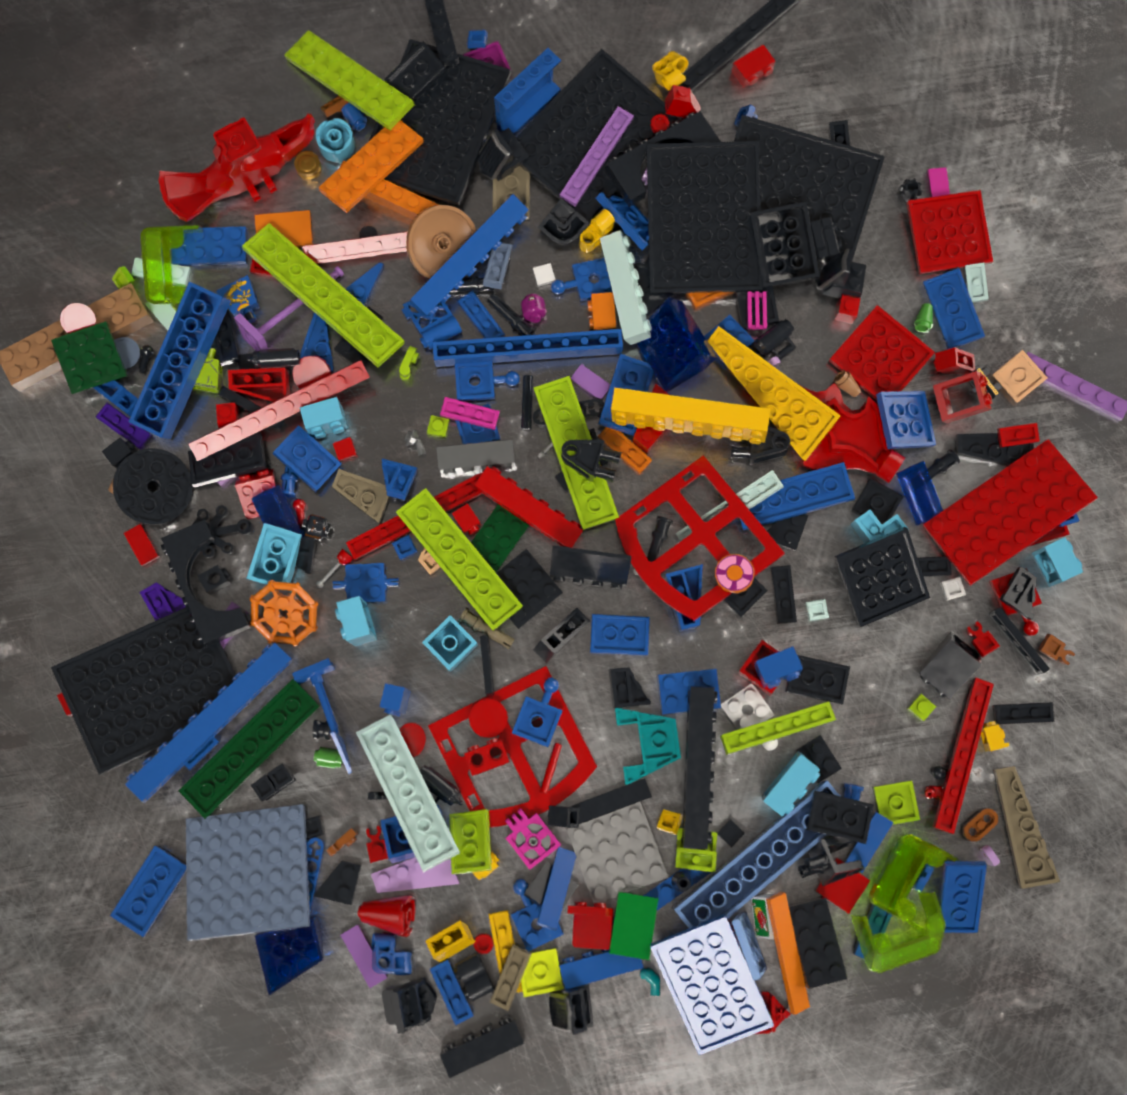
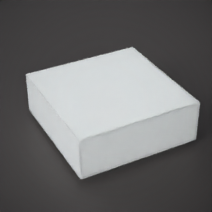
[533,263,555,287]
[940,577,966,601]

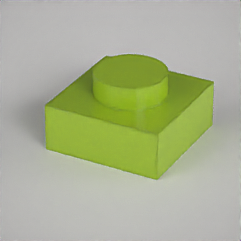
[112,266,135,289]
[427,415,450,439]
[907,694,936,722]

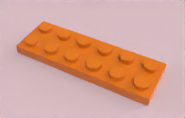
[319,120,423,213]

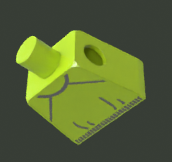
[193,348,223,393]

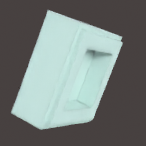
[805,599,829,621]

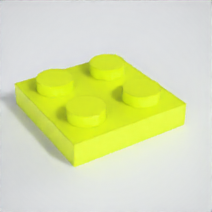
[521,948,564,997]

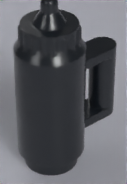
[751,319,796,360]
[247,348,300,368]
[420,765,463,806]

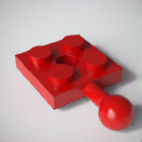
[990,568,1042,636]

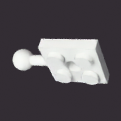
[721,683,778,751]

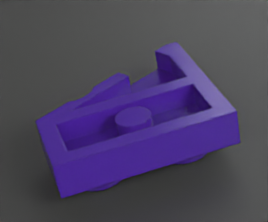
[139,582,186,621]

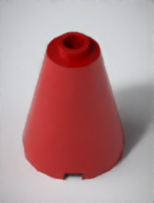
[358,895,416,937]

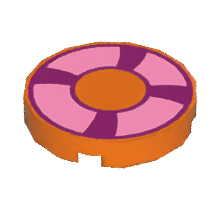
[715,554,754,593]

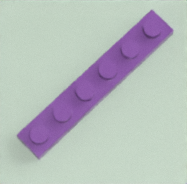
[560,106,634,207]
[1026,352,1127,421]

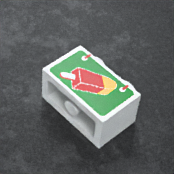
[751,894,775,939]

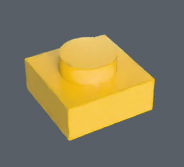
[656,809,683,835]

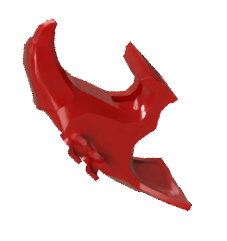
[158,113,315,222]

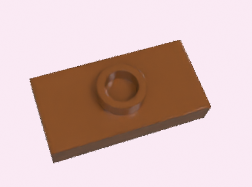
[320,96,349,118]

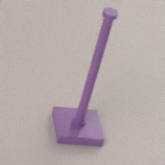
[234,266,344,351]

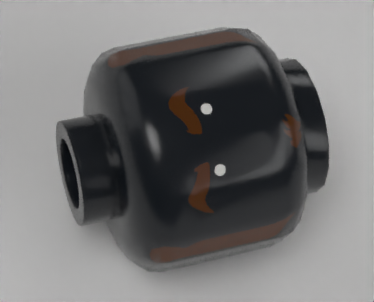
[301,514,330,541]

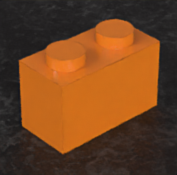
[587,292,617,331]

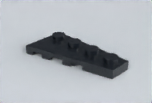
[956,433,1034,465]

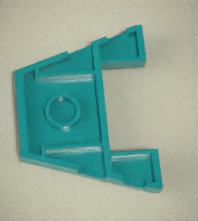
[615,708,681,785]

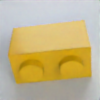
[425,920,475,962]

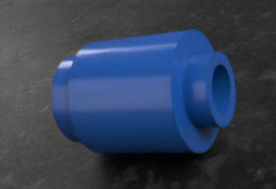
[341,103,367,131]

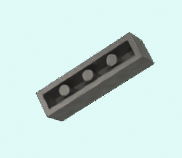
[436,439,515,473]

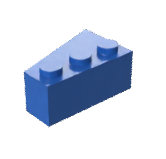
[664,564,703,633]

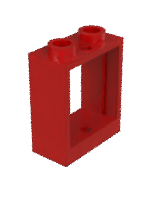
[933,371,992,423]

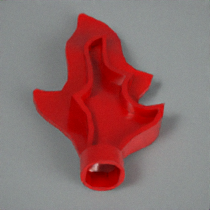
[798,383,906,483]

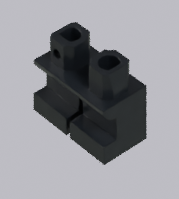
[251,763,296,802]

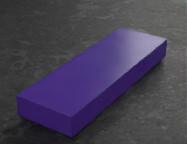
[95,402,153,450]

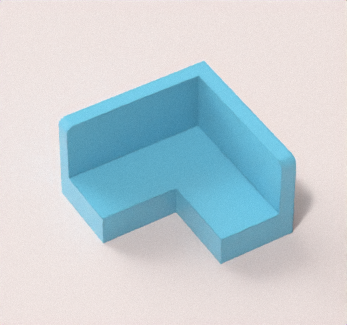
[851,510,909,544]

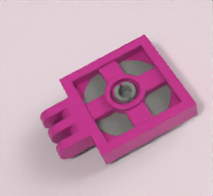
[505,808,561,870]

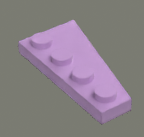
[371,857,460,893]

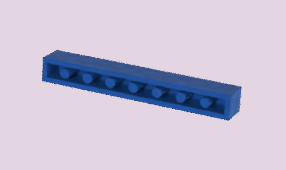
[409,194,529,318]

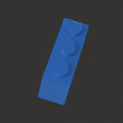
[379,683,411,717]

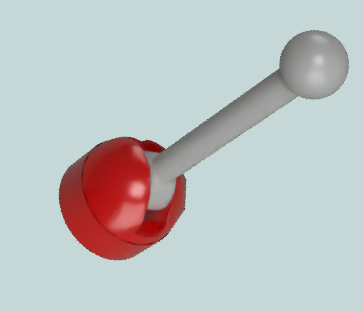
[316,548,354,589]

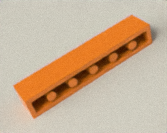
[340,161,438,220]

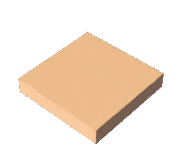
[992,350,1047,403]

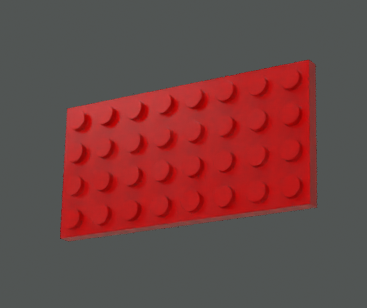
[923,439,1098,586]

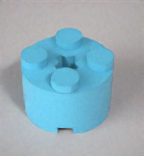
[316,118,356,164]

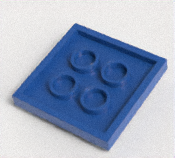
[876,391,936,449]

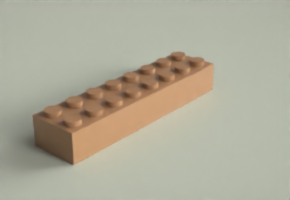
[0,283,154,392]

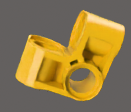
[652,51,688,91]
[579,209,615,253]

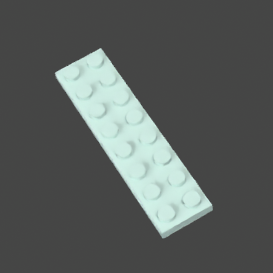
[356,715,460,872]

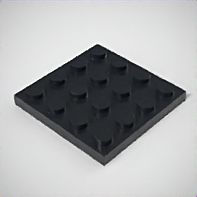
[834,527,930,627]

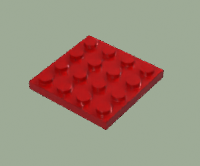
[906,190,993,275]
[829,305,935,401]

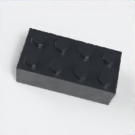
[788,896,848,989]

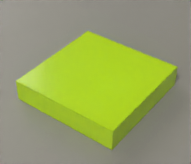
[872,781,920,825]

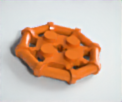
[249,580,319,647]

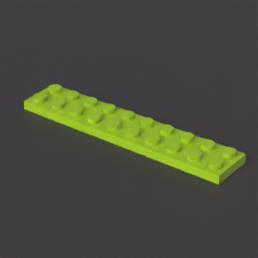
[242,223,404,367]

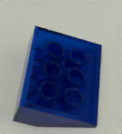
[637,297,717,392]

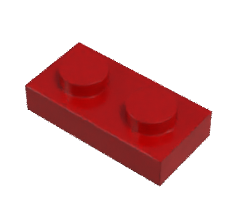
[997,423,1040,448]

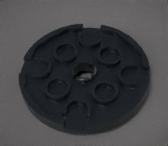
[113,448,193,525]

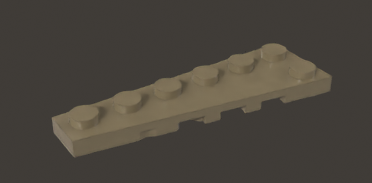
[993,766,1060,889]

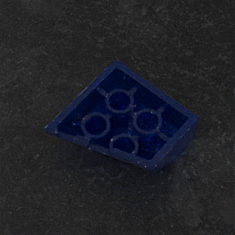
[254,916,324,996]

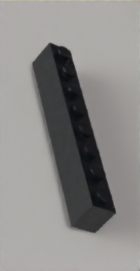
[682,686,717,849]

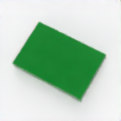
[609,892,658,961]

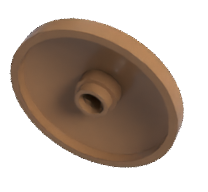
[406,205,477,279]

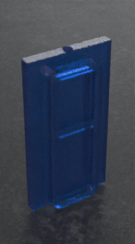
[896,461,943,526]
[251,485,304,538]

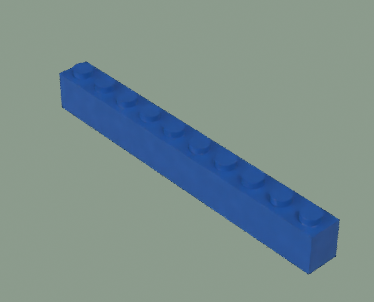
[433,329,623,367]
[125,643,292,803]

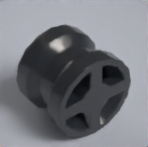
[313,720,331,740]

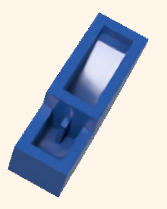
[94,381,138,417]

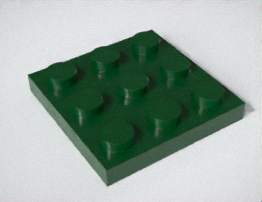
[51,321,128,394]

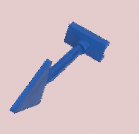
[292,658,352,774]

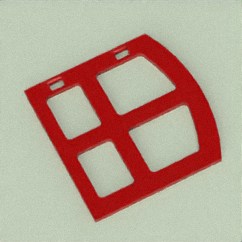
[615,455,785,621]
[428,666,597,827]

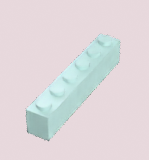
[600,230,652,345]

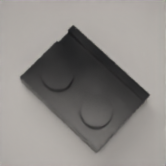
[796,735,842,784]

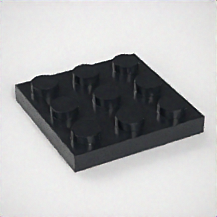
[496,549,563,630]

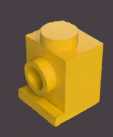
[980,721,1010,752]

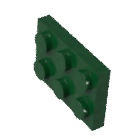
[471,505,529,573]

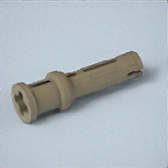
[458,607,515,649]

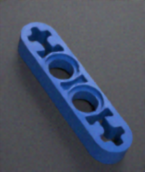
[307,838,325,912]

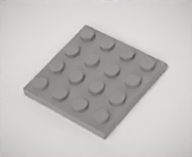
[566,802,668,904]

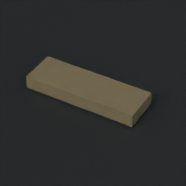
[490,945,532,1011]

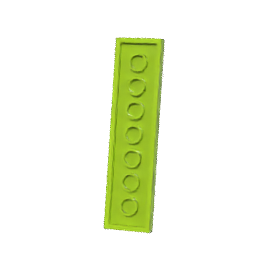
[284,30,414,130]
[534,376,619,531]
[396,488,523,631]

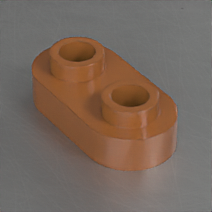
[962,808,998,842]

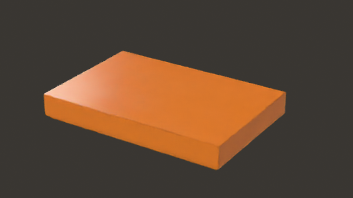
[255,210,313,249]

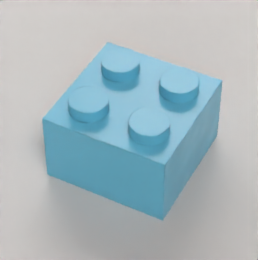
[300,397,348,439]
[1032,537,1083,587]
[422,615,478,672]

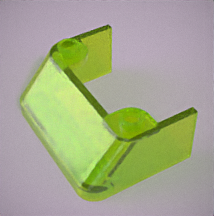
[140,225,203,305]
[869,834,960,936]
[851,891,946,973]

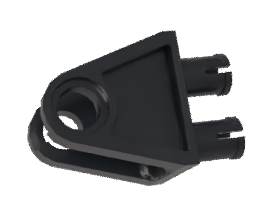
[731,426,790,465]
[561,440,622,482]
[798,837,864,886]

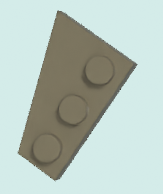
[332,469,390,524]

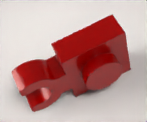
[966,621,1000,658]
[366,826,388,863]

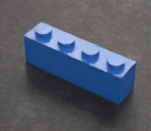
[559,949,644,990]

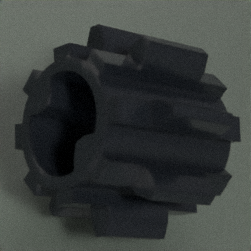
[898,178,923,202]

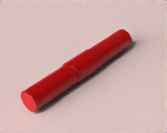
[540,743,562,794]

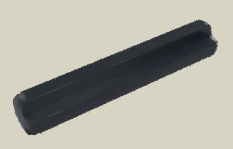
[521,375,533,430]

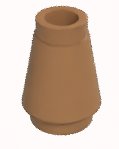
[834,370,861,397]

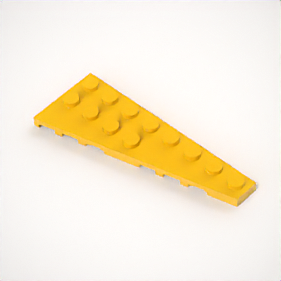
[707,326,840,461]

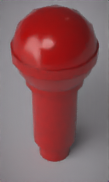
[292,499,306,528]

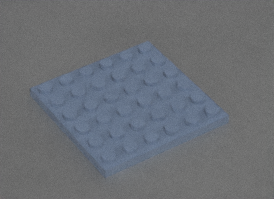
[186,804,310,941]

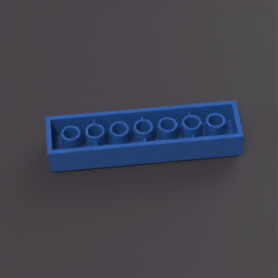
[129,281,231,439]

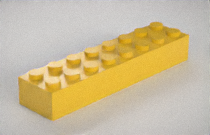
[611,388,770,444]

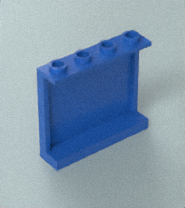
[494,48,561,136]

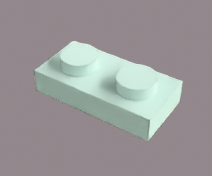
[965,263,989,303]

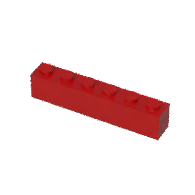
[474,466,583,548]

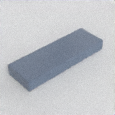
[483,243,512,289]

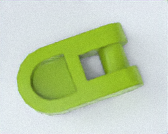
[399,346,420,381]

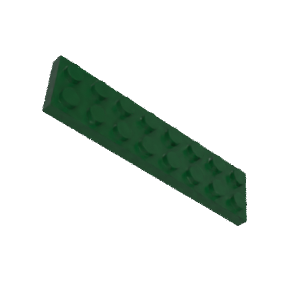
[178,679,321,819]

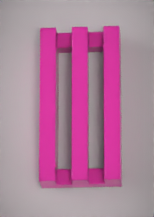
[747,291,767,330]

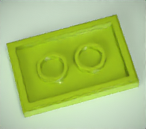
[449,809,492,875]

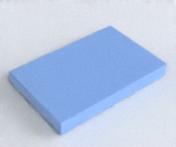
[732,911,767,981]

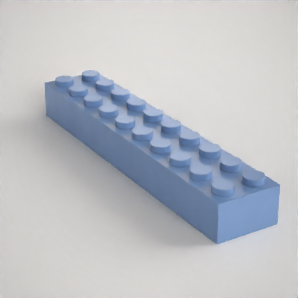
[672,781,840,928]

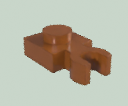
[1038,634,1075,665]
[326,828,359,856]

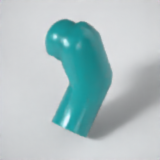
[640,968,660,996]

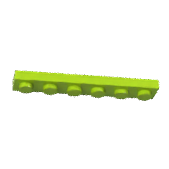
[720,702,836,755]

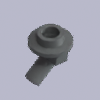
[404,429,425,455]

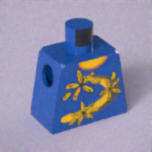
[216,275,260,324]

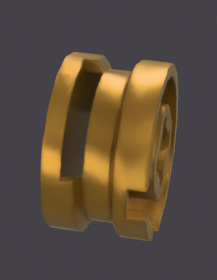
[294,151,322,181]

